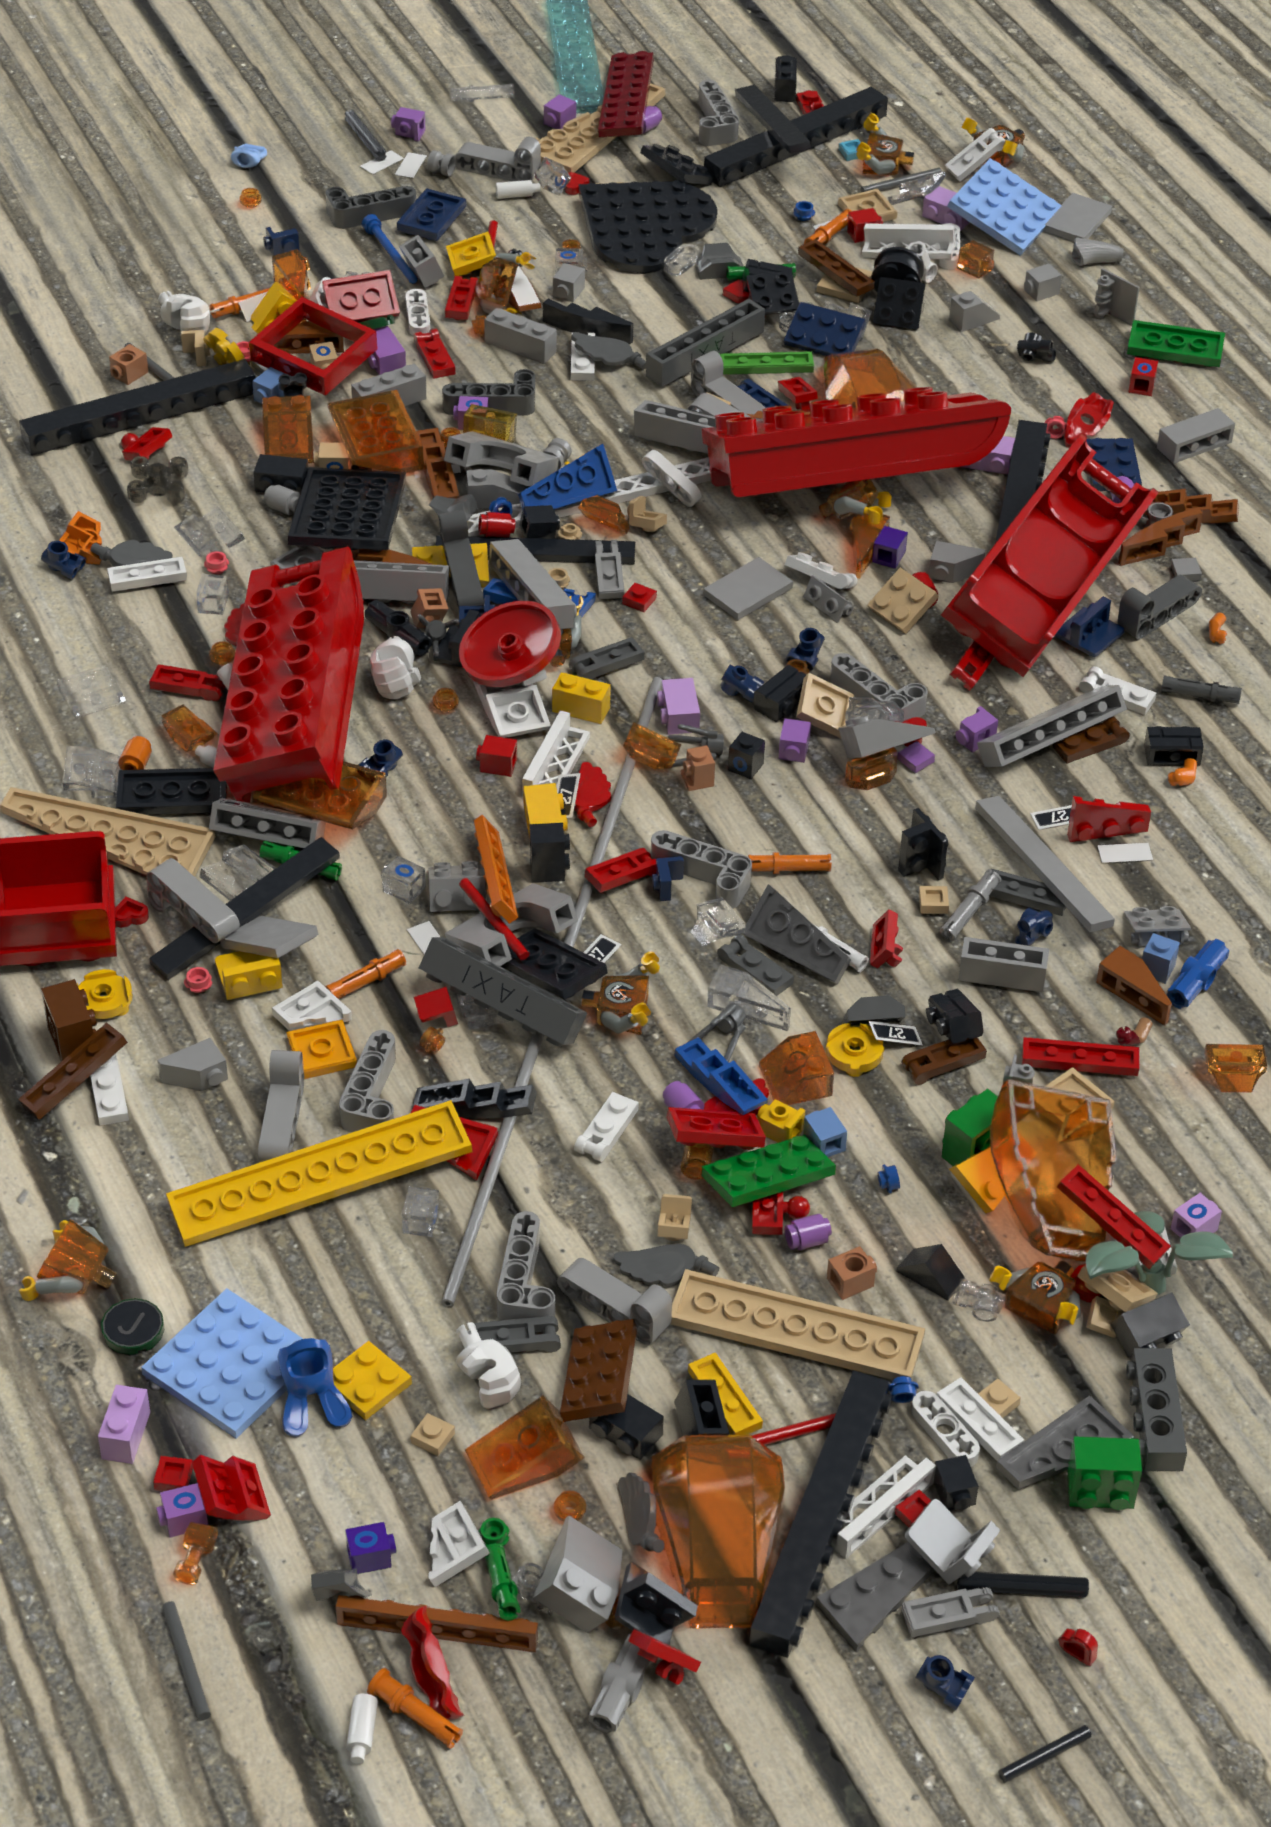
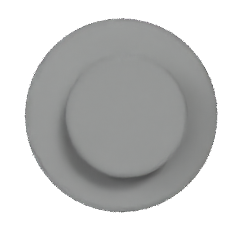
[264,485,300,516]

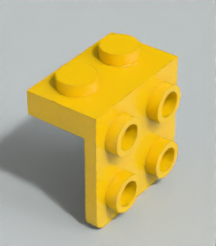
[251,282,297,334]
[215,951,283,1000]

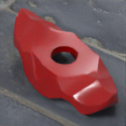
[1064,392,1114,447]
[401,1606,465,1720]

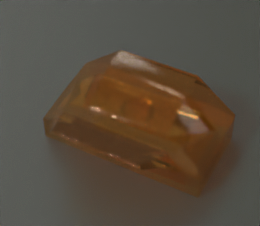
[578,495,630,534]
[161,704,219,752]
[623,722,682,770]
[845,747,897,790]
[1204,1044,1267,1093]

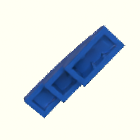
[674,1037,768,1115]

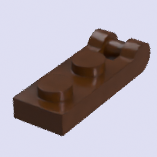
[1053,716,1130,764]
[901,1037,987,1085]

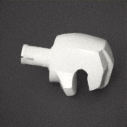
[158,291,210,334]
[370,636,421,699]
[456,1322,521,1409]

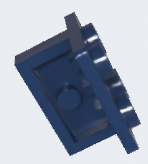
[1055,596,1124,658]

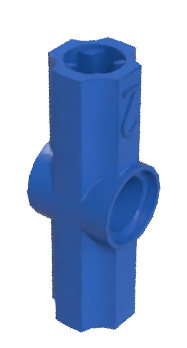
[1167,939,1230,1009]

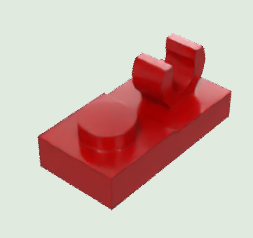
[796,90,824,115]
[778,377,818,412]
[870,909,903,969]
[628,1629,701,1685]

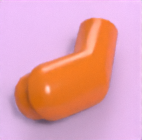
[1209,612,1227,644]
[1168,758,1197,786]

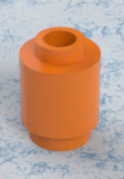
[118,736,152,770]

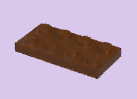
[560,1319,637,1422]

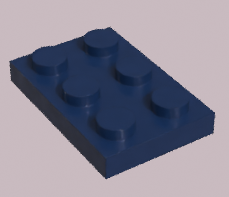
[397,188,466,241]
[784,301,866,363]
[1086,438,1142,491]

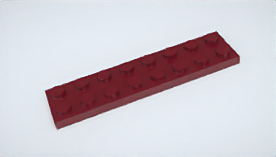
[598,51,654,137]

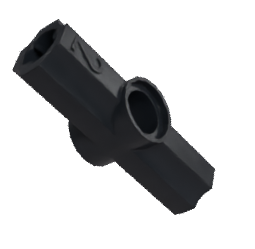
[364,600,432,657]

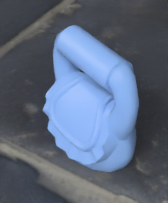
[231,144,267,168]

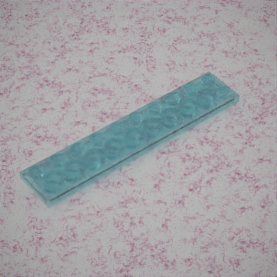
[545,0,604,114]

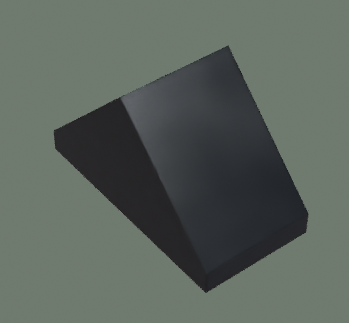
[897,1244,965,1300]

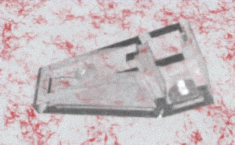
[707,964,791,1031]

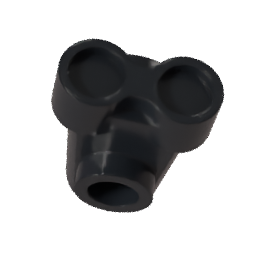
[1017,332,1056,362]
[278,373,307,411]

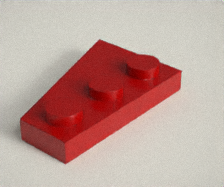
[411,1105,498,1180]

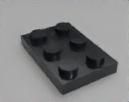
[640,144,715,185]

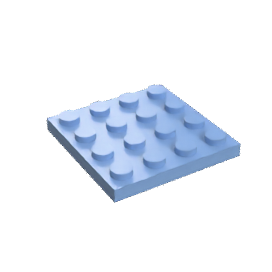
[947,158,1062,256]
[141,1288,303,1439]

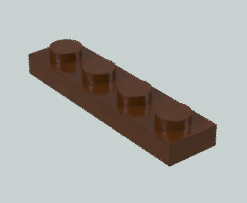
[798,239,875,297]
[18,1022,128,1120]

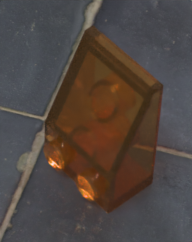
[272,249,311,324]
[262,395,314,463]
[465,1395,585,1500]

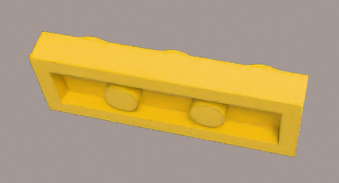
[688,1352,763,1440]

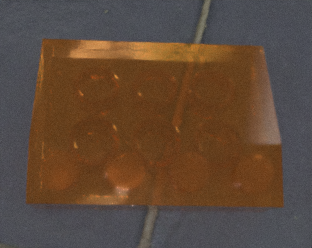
[327,390,424,473]
[252,761,387,830]

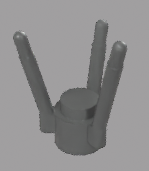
[417,614,459,656]
[662,724,724,768]
[687,1003,746,1063]

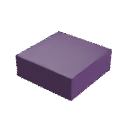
[897,741,935,773]

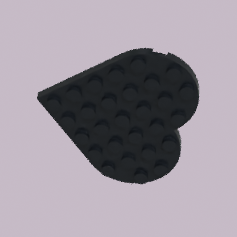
[578,180,718,273]

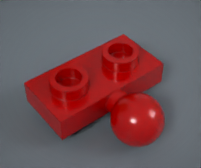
[121,427,173,462]
[752,1191,810,1235]

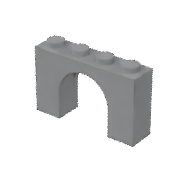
[444,431,560,487]
[445,883,578,966]

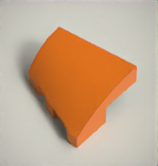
[59,511,102,565]

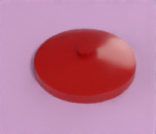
[459,601,561,687]

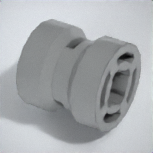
[427,150,456,177]
[543,438,572,470]
[1145,503,1173,528]

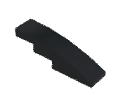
[543,298,634,344]
[412,1078,537,1119]

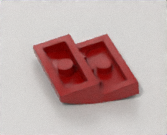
[192,1454,271,1521]

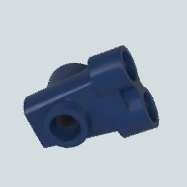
[41,541,86,579]
[786,628,825,671]
[720,664,765,703]
[357,739,403,784]
[1015,908,1053,946]
[915,1655,975,1711]

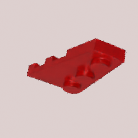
[1067,796,1151,842]

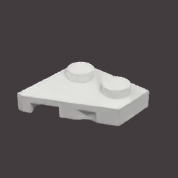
[272,981,352,1031]
[428,1501,489,1587]

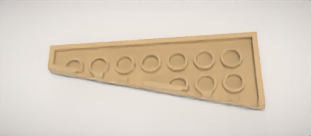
[535,83,665,173]
[0,787,216,877]

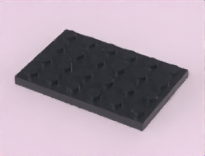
[288,467,406,552]

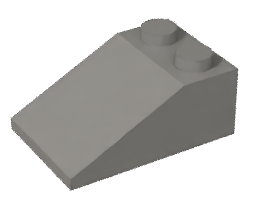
[838,715,936,758]
[533,1516,623,1633]

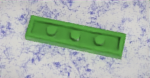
[720,352,814,375]

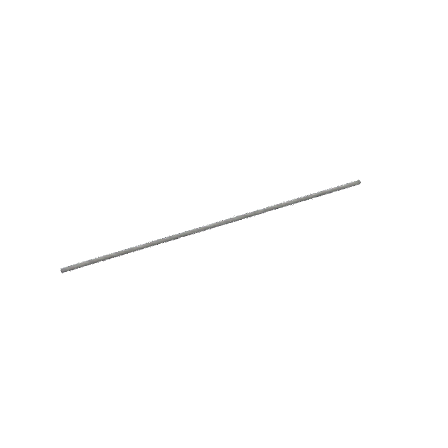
[442,677,662,1307]

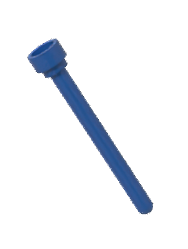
[362,214,418,284]

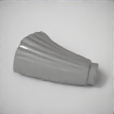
[1072,238,1124,266]

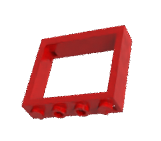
[249,296,378,396]

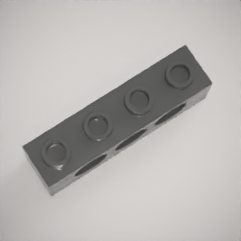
[1126,1348,1187,1471]

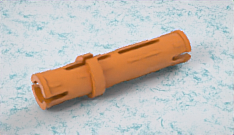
[804,209,852,244]
[209,287,271,319]
[748,852,832,874]
[325,949,406,999]

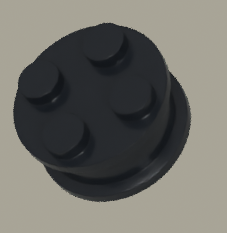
[871,247,924,293]

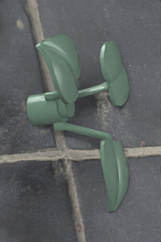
[1086,1211,1233,1295]

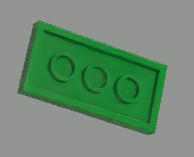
[1127,320,1225,367]
[702,1135,836,1207]

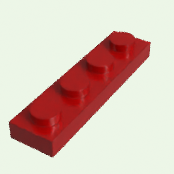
[1022,1037,1140,1076]
[1057,1164,1171,1270]

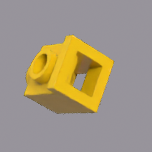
[757,1099,805,1143]

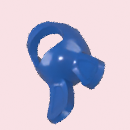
[277,1338,352,1437]

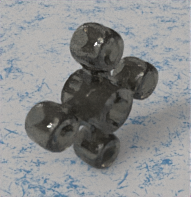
[127,456,189,503]

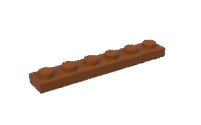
[336,1595,538,1653]

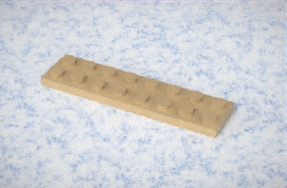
[671,1269,925,1380]

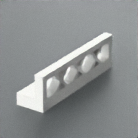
[862,224,956,259]
[522,711,590,789]
[831,1455,936,1559]

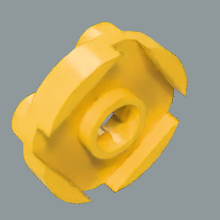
[203,327,245,365]
[77,969,133,1019]
[826,1023,884,1077]

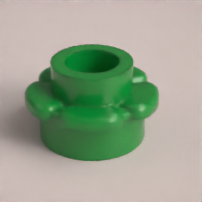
[478,1518,510,1547]

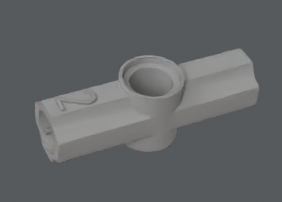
[589,1634,650,1733]

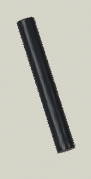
[998,1725,1092,1783]

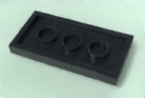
[116,768,227,815]
[500,928,608,1000]

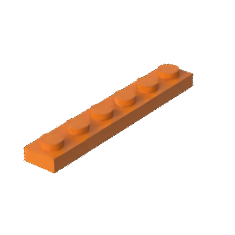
[474,815,518,924]

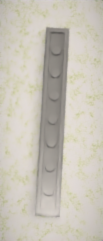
[975,796,1115,932]

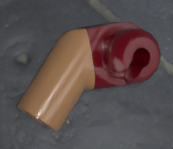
[1116,1017,1153,1046]

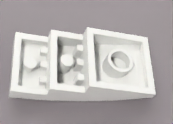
[473,681,551,738]

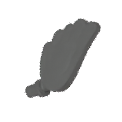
[571,332,646,370]
[90,540,173,567]
[613,1244,720,1288]
[618,1473,665,1553]

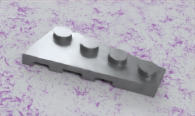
[742,884,851,984]
[996,1396,1135,1489]
[816,1542,935,1652]

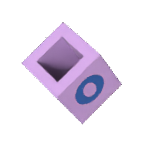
[1171,1193,1222,1238]

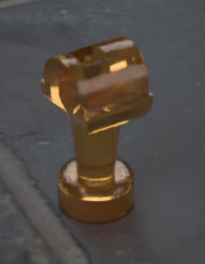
[173,1522,218,1585]

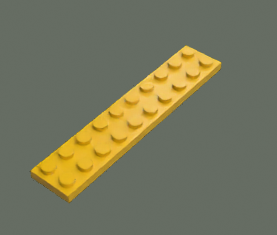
[166,1100,472,1247]

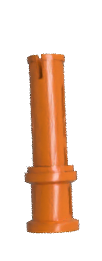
[367,1668,463,1749]

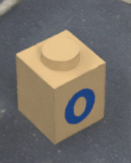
[309,342,338,370]
[314,442,350,469]

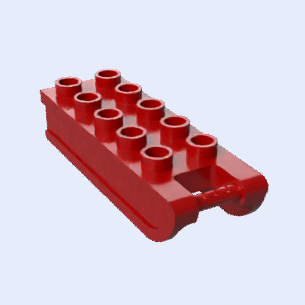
[701,387,1011,497]
[941,434,1159,677]
[213,547,364,803]
[0,831,117,966]

